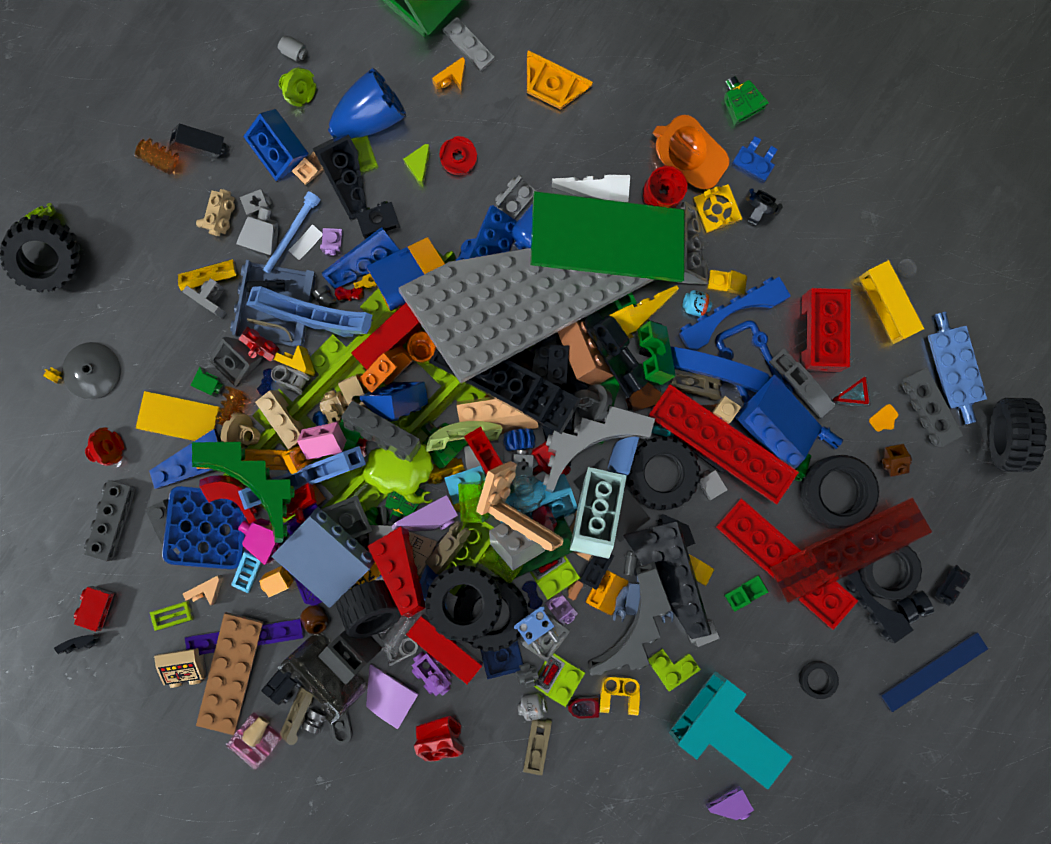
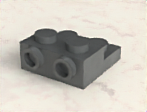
[321,496,372,542]

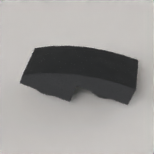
[54,634,101,655]

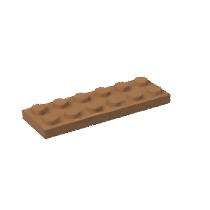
[196,612,263,735]

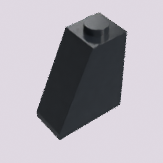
[168,123,226,158]

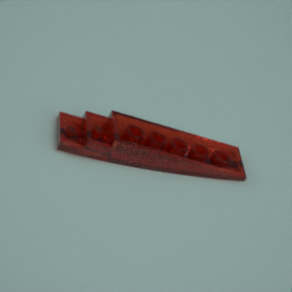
[770,498,932,604]

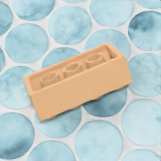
[457,397,538,434]

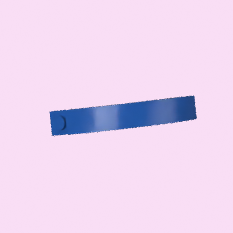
[670,346,771,393]

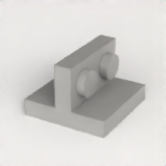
[182,278,226,319]
[519,612,570,662]

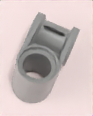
[271,365,310,395]
[381,637,420,666]

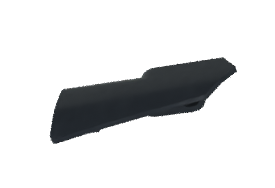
[585,311,649,398]

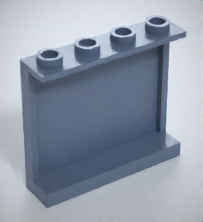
[230,260,317,348]
[271,507,375,608]

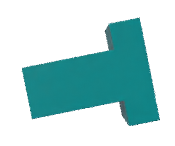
[669,671,792,789]

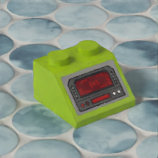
[530,556,580,599]
[534,653,585,707]

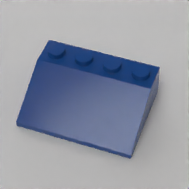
[735,375,822,469]

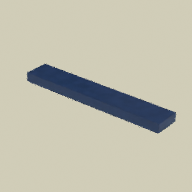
[880,632,988,712]

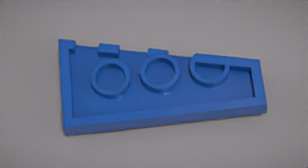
[322,227,400,289]
[149,429,220,489]

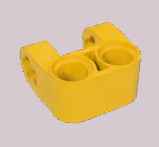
[599,675,640,716]

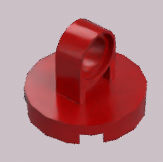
[85,427,124,466]

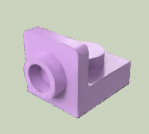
[320,228,343,256]
[545,592,578,626]

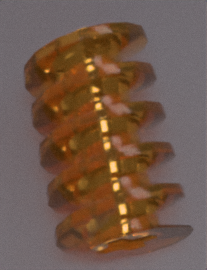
[135,138,179,174]
[215,386,247,426]

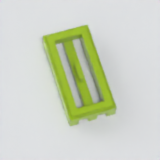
[150,601,193,631]

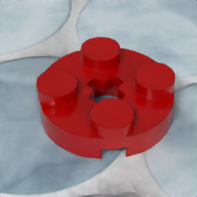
[439,136,477,175]

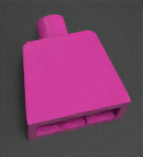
[238,518,285,565]

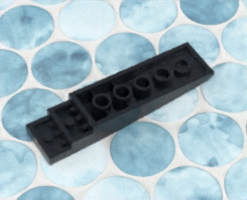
[429,348,581,434]

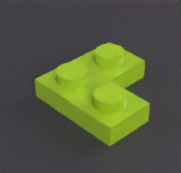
[648,648,701,692]

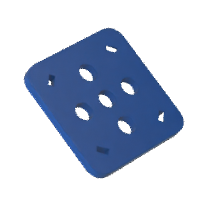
[162,486,246,569]

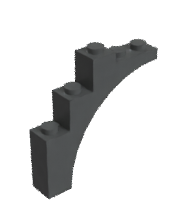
[588,562,672,676]

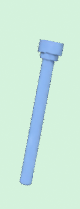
[263,191,321,273]

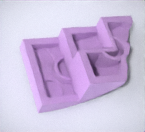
[366,663,418,729]

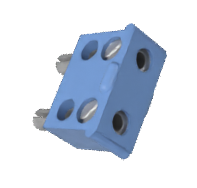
[514,606,560,654]

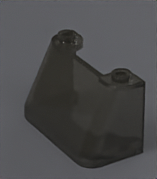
[277,634,367,725]

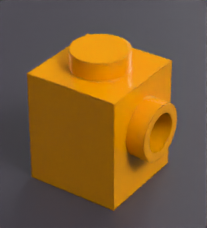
[259,566,294,597]

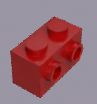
[74,586,115,632]

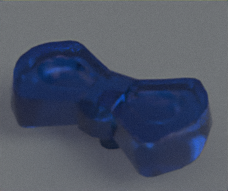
[257,368,273,396]
[521,581,543,609]

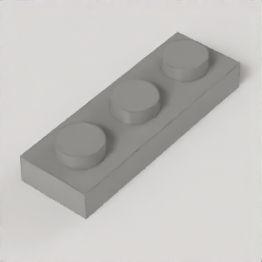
[443,17,495,72]

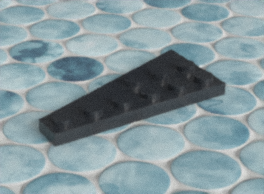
[623,520,712,639]

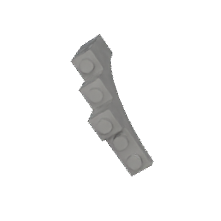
[543,406,655,493]

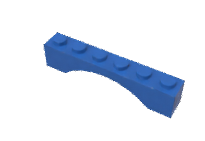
[678,277,791,351]

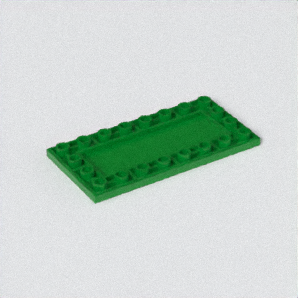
[530,191,684,282]

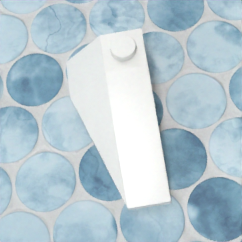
[552,175,630,203]

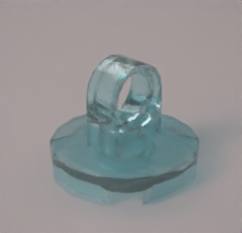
[507,475,546,513]

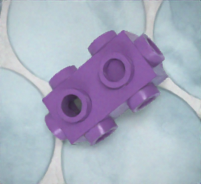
[411,652,452,696]

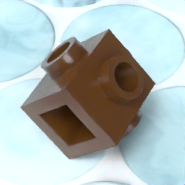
[882,444,912,477]

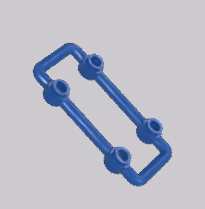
[715,320,793,408]

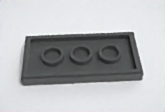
[573,458,651,542]

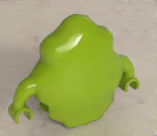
[363,418,434,504]

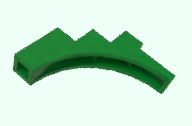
[192,442,294,543]

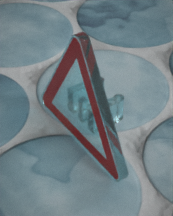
[832,377,871,407]

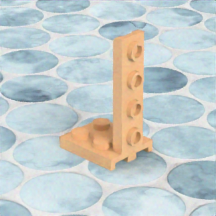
[476,461,563,551]

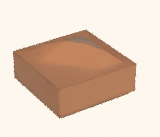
[567,580,583,600]

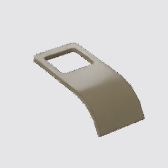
[247,318,294,342]

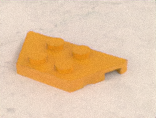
[527,50,593,110]

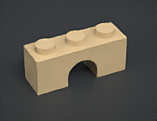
[255,390,305,449]

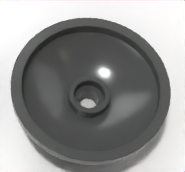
[62,342,121,399]

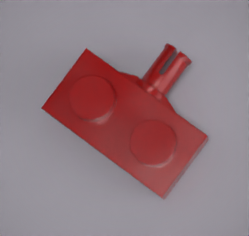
[238,326,279,362]
[531,441,571,476]
[283,483,317,523]

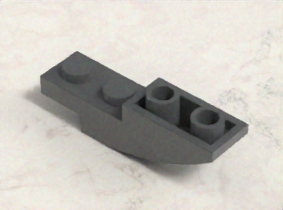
[769,349,835,419]

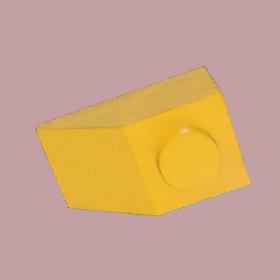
[689,554,715,586]

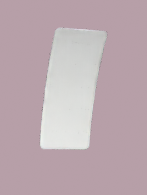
[289,225,323,260]

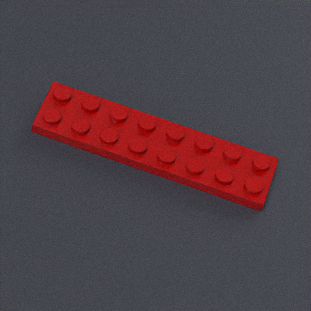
[648,384,799,504]
[716,498,858,630]

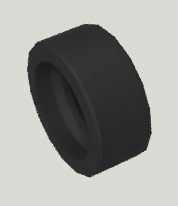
[800,661,839,699]

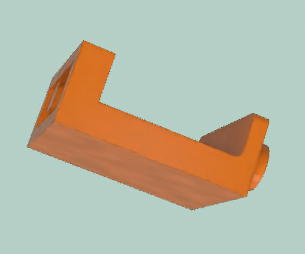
[359,345,413,393]

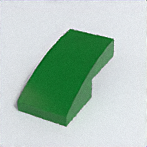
[725,575,769,612]

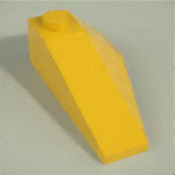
[610,285,679,340]

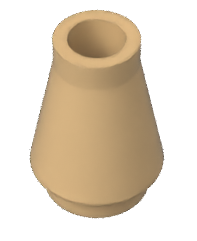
[242,716,269,747]

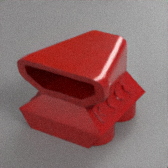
[414,716,464,762]

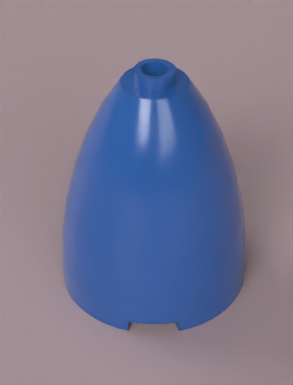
[328,68,406,139]

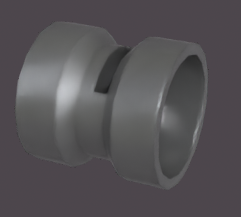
[302,708,327,734]

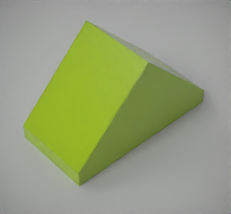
[403,144,430,186]

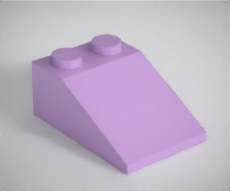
[391,495,458,531]

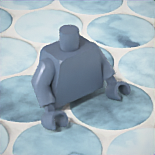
[613,576,674,623]

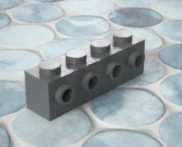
[341,401,421,462]
[84,480,135,561]

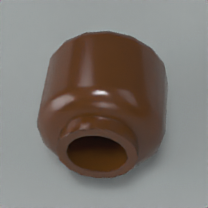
[300,605,329,634]

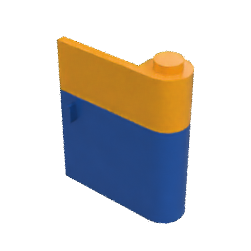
[366,237,445,311]

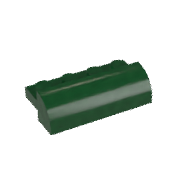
[494,514,574,581]

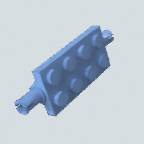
[928,312,987,425]

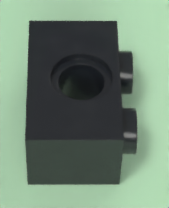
[356,201,400,239]

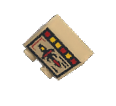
[154,648,207,688]

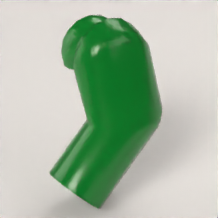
[365,507,379,525]

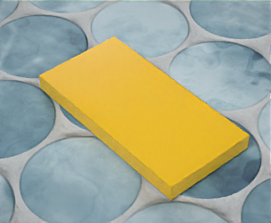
[136,391,220,441]

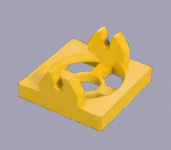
[693,184,742,233]

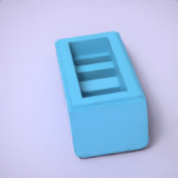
[231,550,262,593]

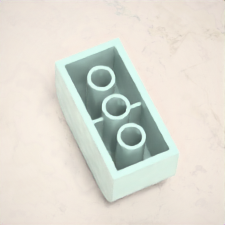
[570,467,626,559]

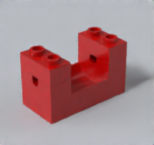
[801,288,851,372]

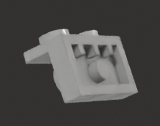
[495,175,537,219]

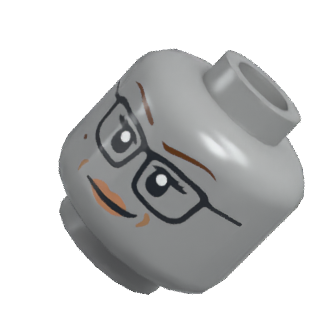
[518,693,548,721]

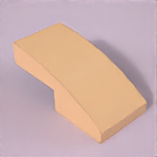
[292,151,324,185]

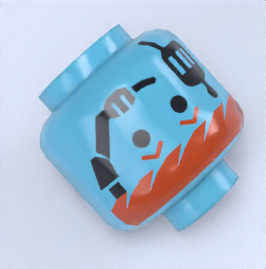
[683,290,712,317]

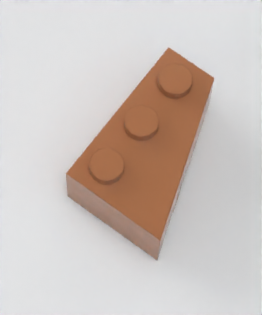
[558,320,614,385]

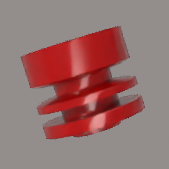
[642,166,688,208]

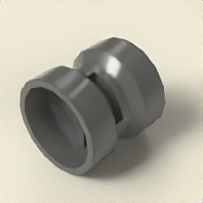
[311,285,338,308]

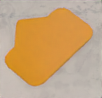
[869,404,898,432]

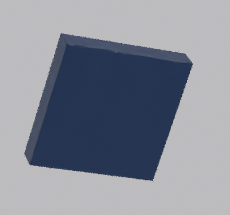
[480,640,524,680]

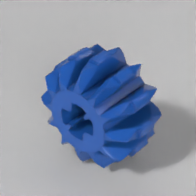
[503,428,536,451]

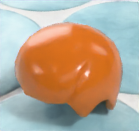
[407,331,436,363]

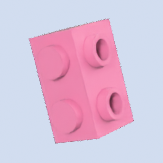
[297,422,346,459]

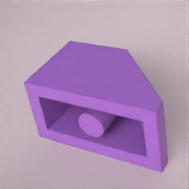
[706,786,754,820]

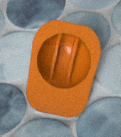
[652,115,729,189]

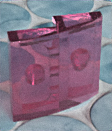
[226,713,282,771]

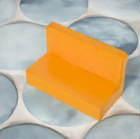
[586,570,629,615]

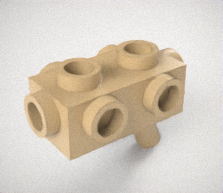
[196,189,235,237]
[320,390,348,425]

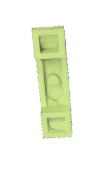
[426,421,503,451]

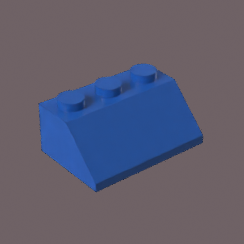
[243,109,309,181]
[360,381,428,422]

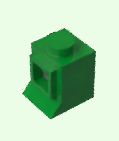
[190,367,224,397]

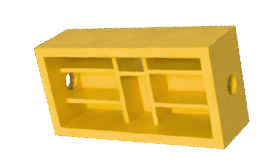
[859,260,924,344]

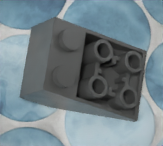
[318,630,382,685]

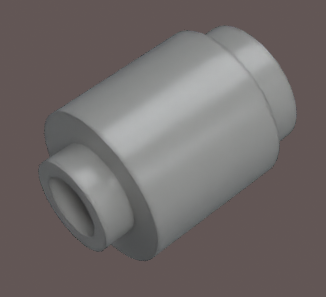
[278,36,307,62]

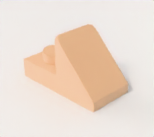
[183,575,223,605]

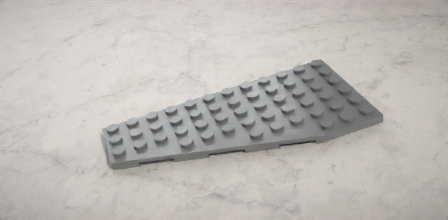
[399,248,655,383]

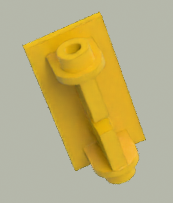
[428,457,465,484]

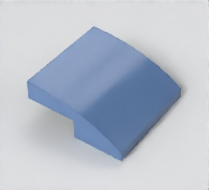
[607,436,639,476]

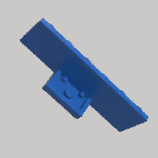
[455,205,517,261]

